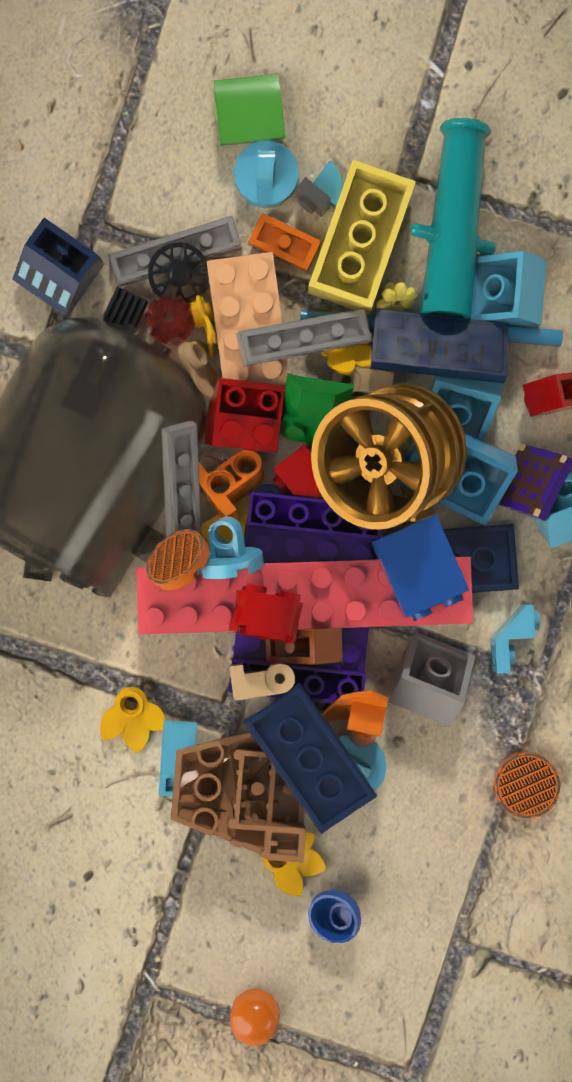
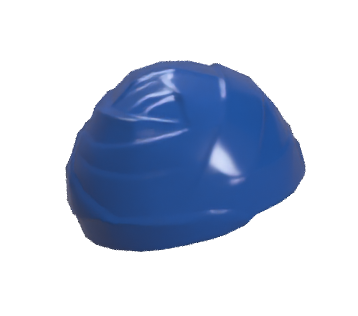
[308,889,361,943]

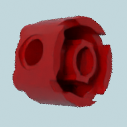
[228,583,303,645]

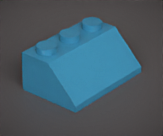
[396,431,518,525]

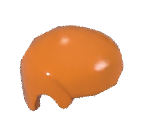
[230,989,280,1046]

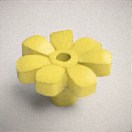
[376,282,417,312]

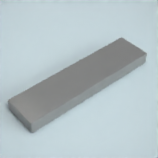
[108,215,243,287]
[236,308,372,367]
[161,421,201,536]

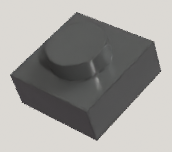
[297,177,331,217]

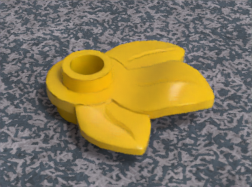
[191,295,217,358]
[320,332,373,375]
[100,687,165,753]
[262,830,326,897]

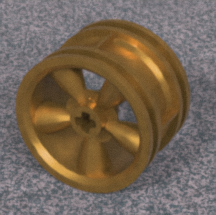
[311,384,467,530]

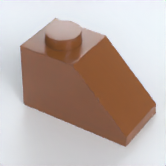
[265,628,343,665]

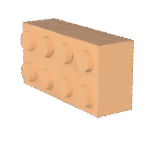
[207,252,289,386]

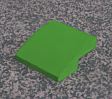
[213,73,286,146]

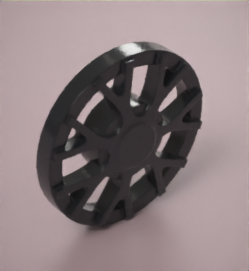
[148,242,209,305]

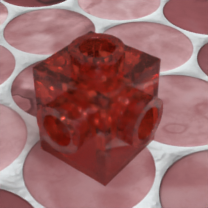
[145,295,195,347]

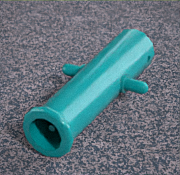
[410,118,496,319]

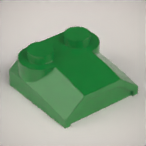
[280,373,354,444]

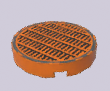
[146,529,210,591]
[493,751,561,819]

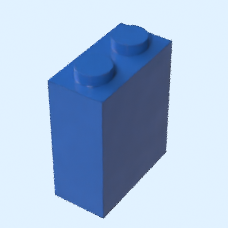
[371,515,469,621]

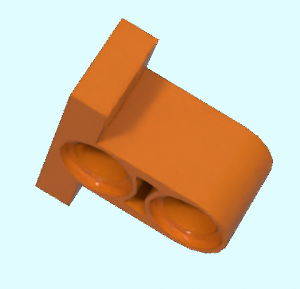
[198,450,264,522]

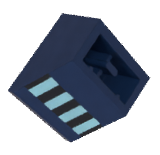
[12,217,104,318]

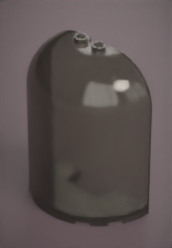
[0,317,207,597]

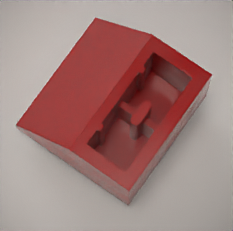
[204,378,285,453]

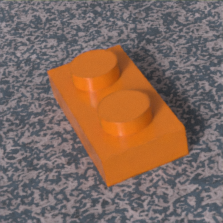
[248,213,321,273]

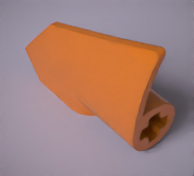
[322,690,389,746]

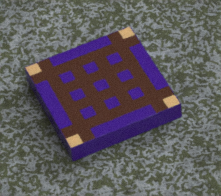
[498,443,572,521]

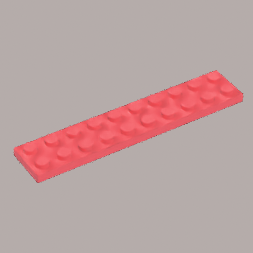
[136,557,473,635]

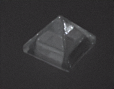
[198,443,230,474]

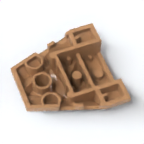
[171,731,306,862]

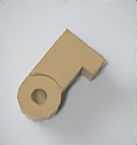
[332,367,394,397]
[229,662,295,701]

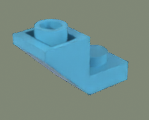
[490,604,540,674]
[159,720,197,796]

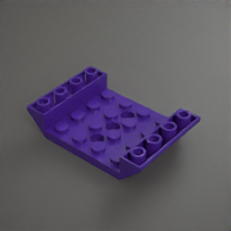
[229,492,381,704]

